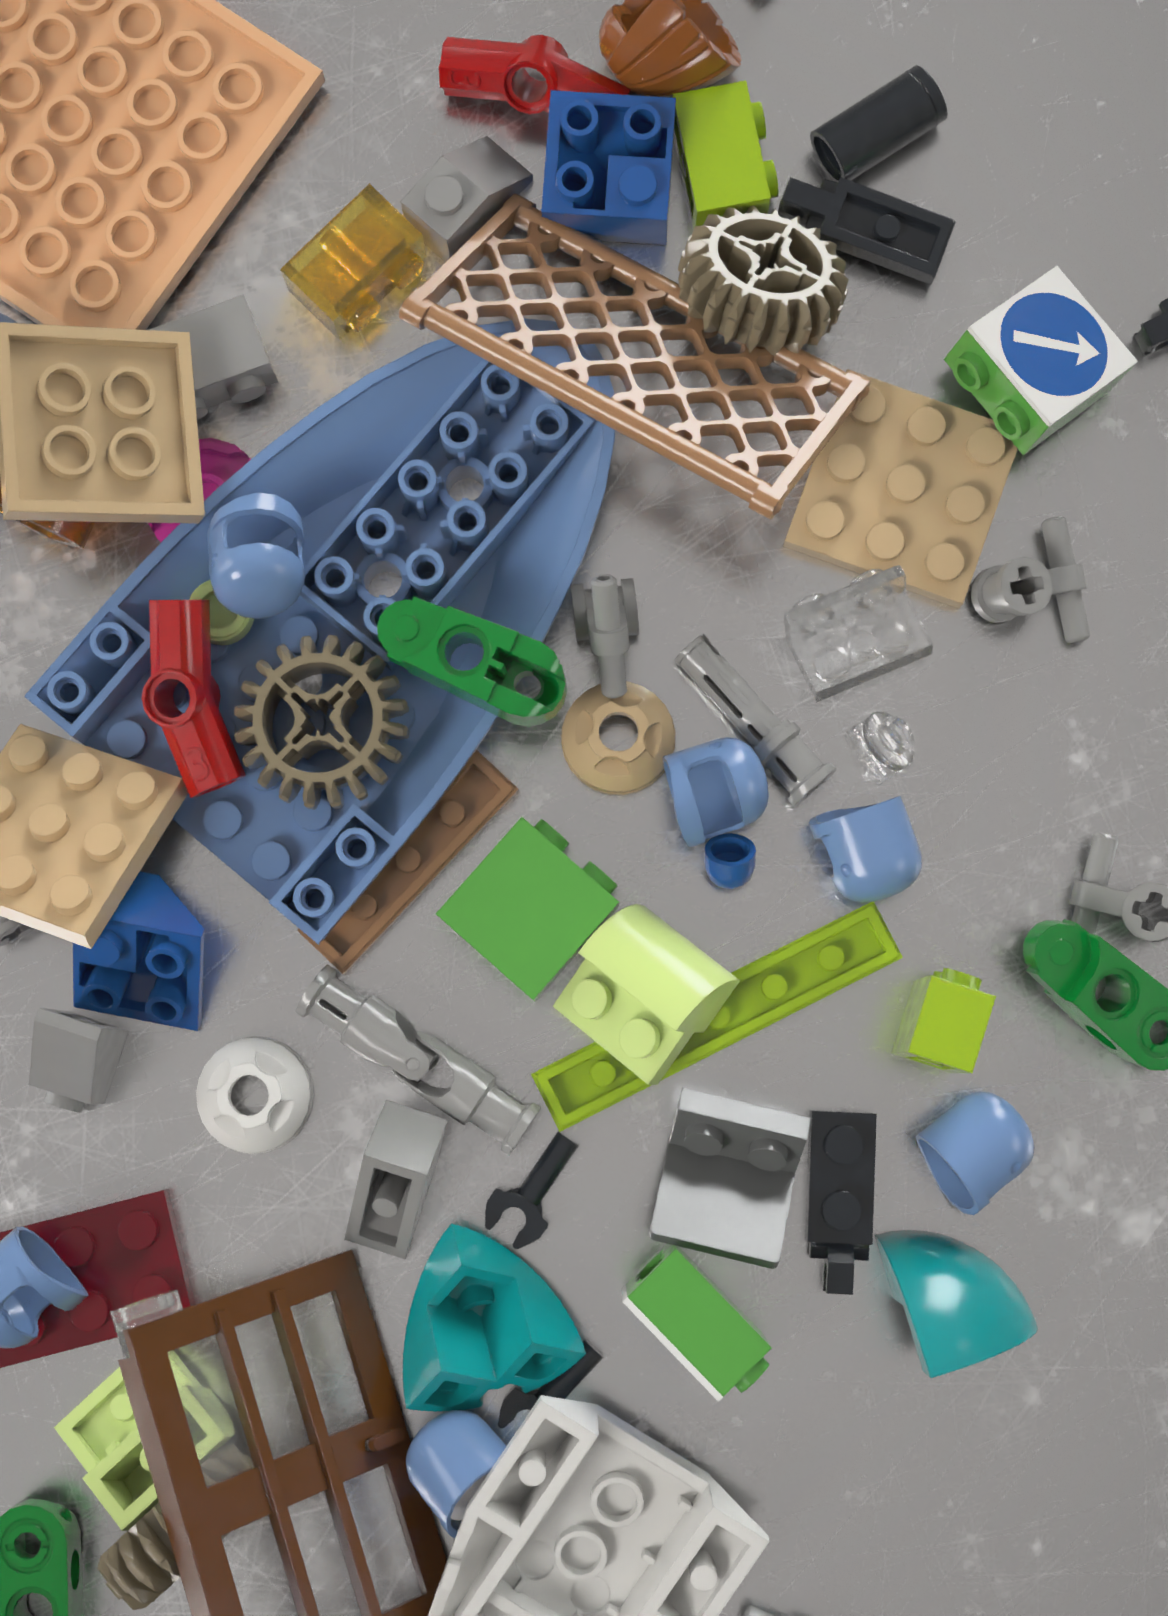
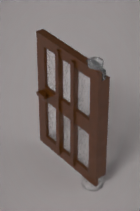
[110,1249,447,1616]

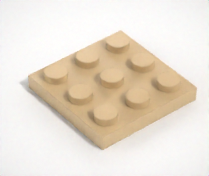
[0,322,205,524]
[783,369,1018,609]
[0,724,188,949]

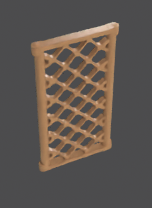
[399,193,871,520]

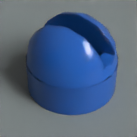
[704,833,756,890]

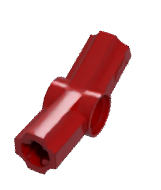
[439,35,630,114]
[141,600,246,798]

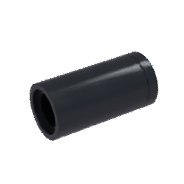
[810,65,948,182]

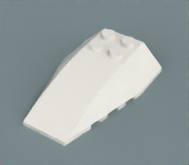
[428,1395,770,1616]

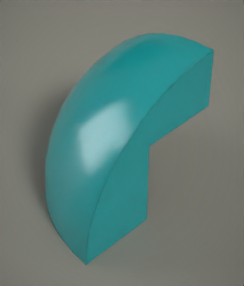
[403,1223,586,1412]
[875,1230,1038,1378]

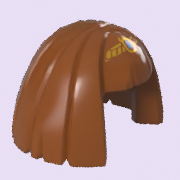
[599,0,742,98]

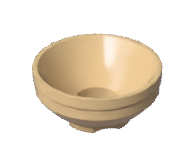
[561,681,676,796]

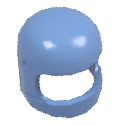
[207,493,305,619]
[663,737,769,847]
[809,796,922,903]
[916,1091,1035,1215]
[0,1226,89,1348]
[406,1410,506,1538]

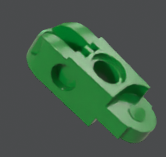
[377,597,567,727]
[1023,919,1168,1071]
[0,1499,84,1616]

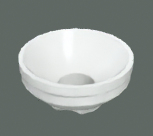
[196,1036,314,1154]

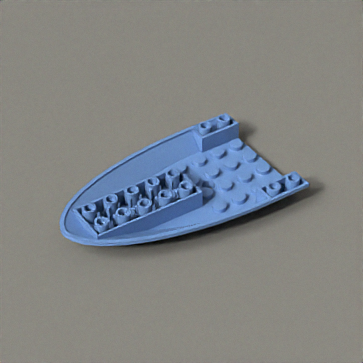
[24,318,615,945]

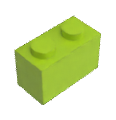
[673,80,779,230]
[891,968,996,1073]

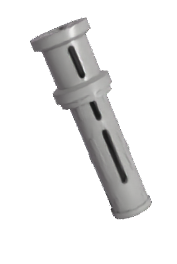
[674,634,837,807]

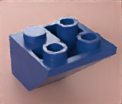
[541,90,676,245]
[73,871,205,1031]

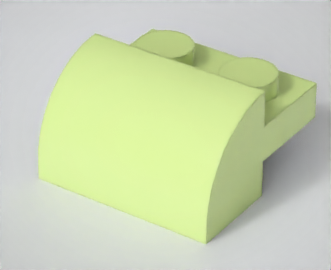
[553,904,740,1085]
[54,1351,232,1531]

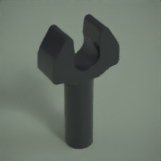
[485,1132,579,1249]
[498,1339,604,1429]

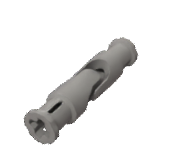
[295,965,541,1156]

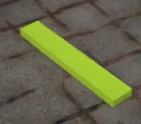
[531,902,903,1132]

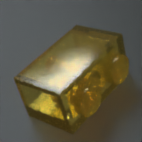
[280,183,427,340]

